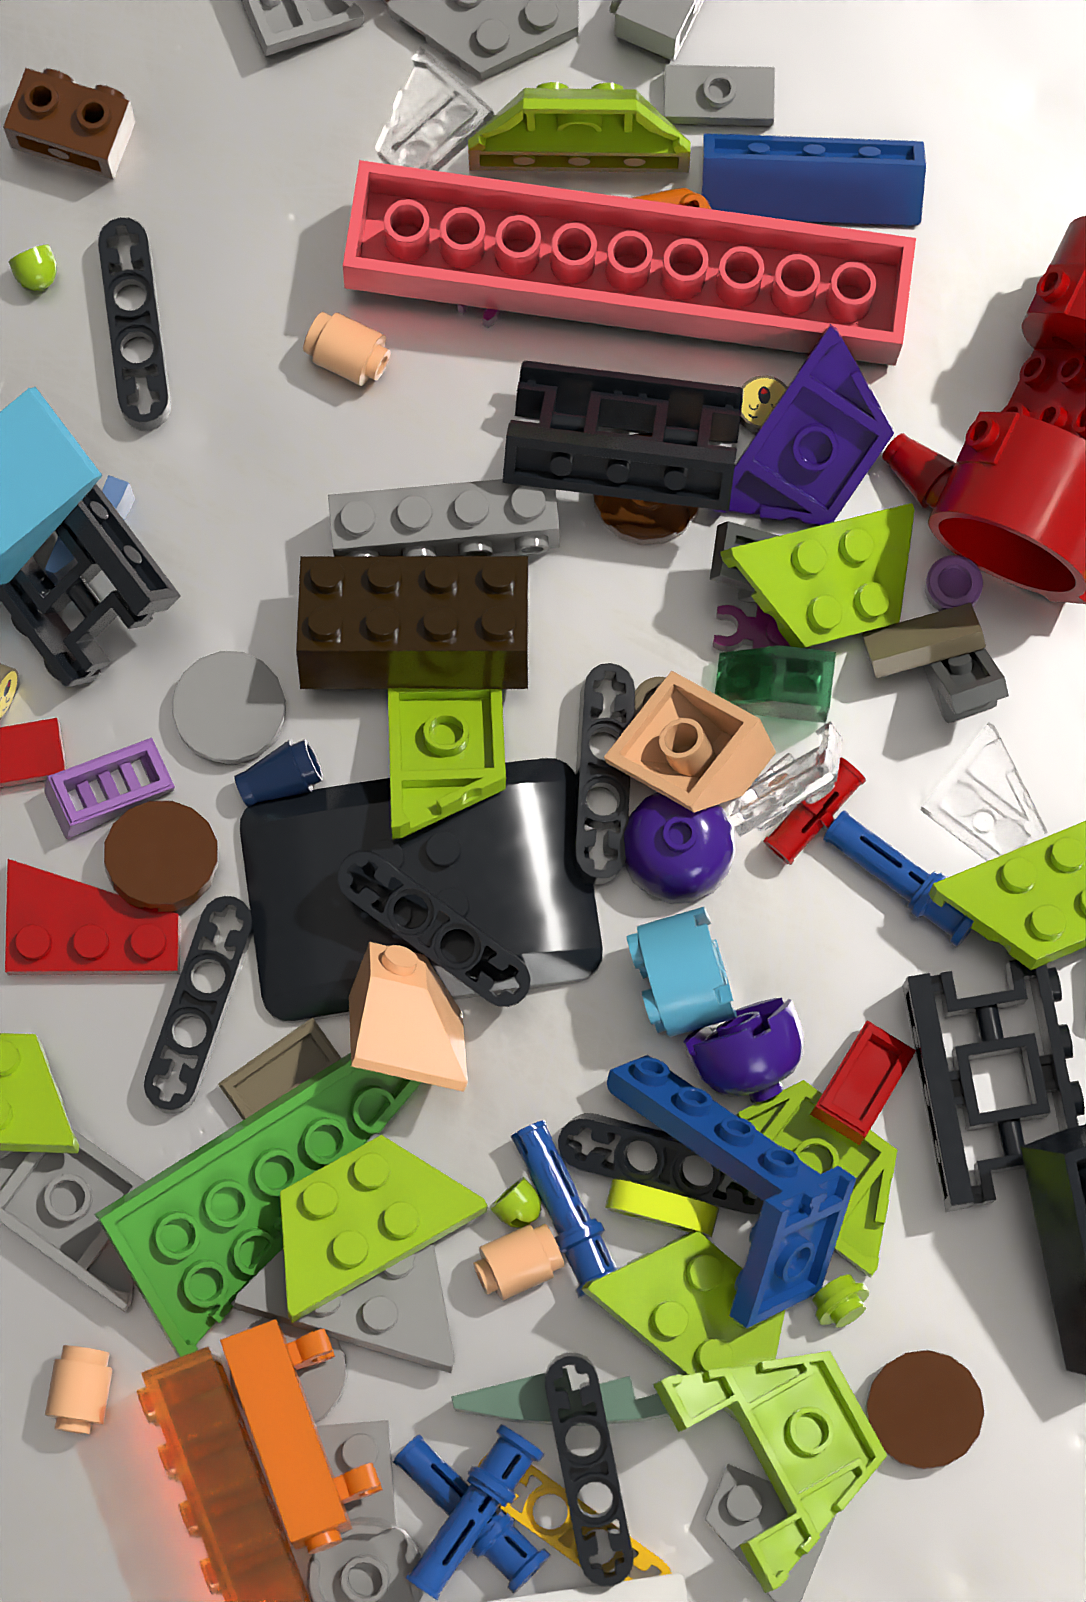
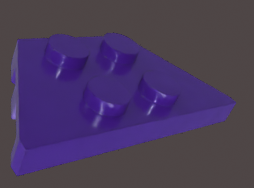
[712,324,894,525]

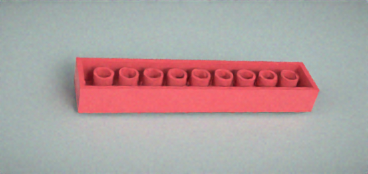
[343,160,916,366]

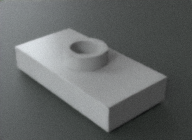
[664,65,775,126]

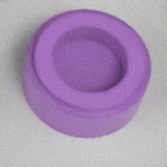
[925,555,983,611]

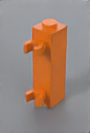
[220,1319,383,1554]

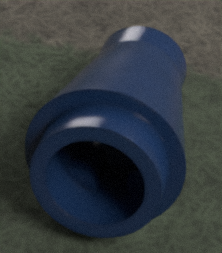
[234,739,324,807]

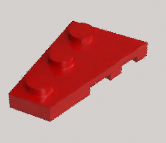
[5,859,181,975]

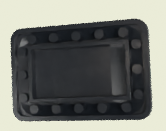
[240,758,603,1023]

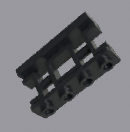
[502,361,744,511]
[0,484,181,687]
[902,960,1085,1212]

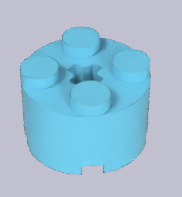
[627,907,737,1037]

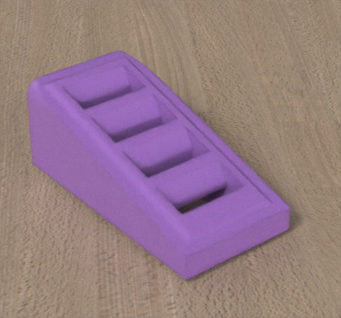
[44,738,175,839]

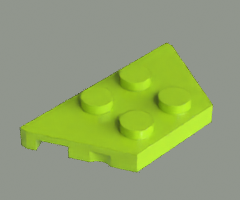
[720,503,915,651]
[388,688,506,839]
[929,821,1086,970]
[0,1033,79,1154]
[736,1080,898,1278]
[280,1135,488,1323]
[581,1231,785,1423]

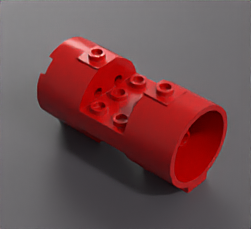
[928,216,1086,604]

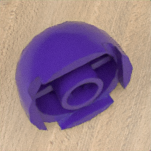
[624,792,735,904]
[683,998,804,1103]

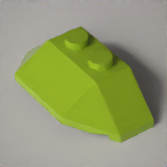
[468,82,691,173]

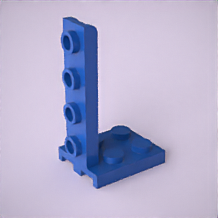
[607,1055,856,1328]

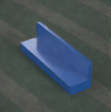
[702,133,926,225]

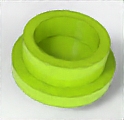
[812,1274,869,1328]

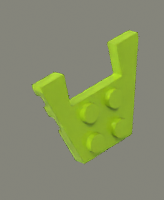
[653,1351,887,1593]

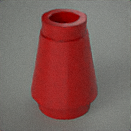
[882,433,956,509]

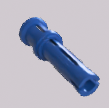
[823,810,974,948]
[511,1120,620,1298]
[405,1424,545,1600]
[393,1434,551,1594]

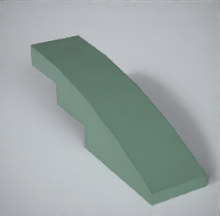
[451,1367,669,1426]

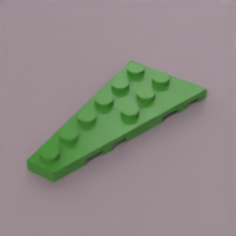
[94,1053,422,1364]

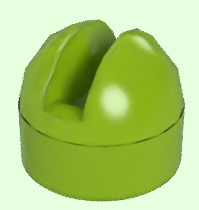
[8,245,57,291]
[489,1177,541,1229]

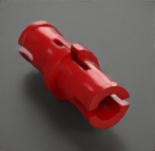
[763,756,866,865]

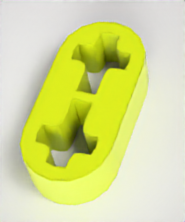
[605,1179,719,1237]

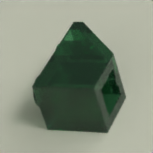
[715,645,836,723]

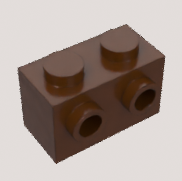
[3,68,136,180]

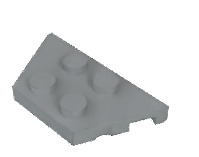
[387,0,579,81]
[0,1128,146,1312]
[234,1243,455,1373]

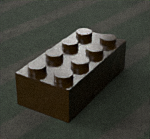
[296,556,529,689]

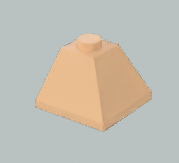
[603,671,776,812]
[349,942,468,1092]

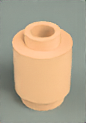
[303,312,391,386]
[473,1224,565,1301]
[45,1345,113,1434]

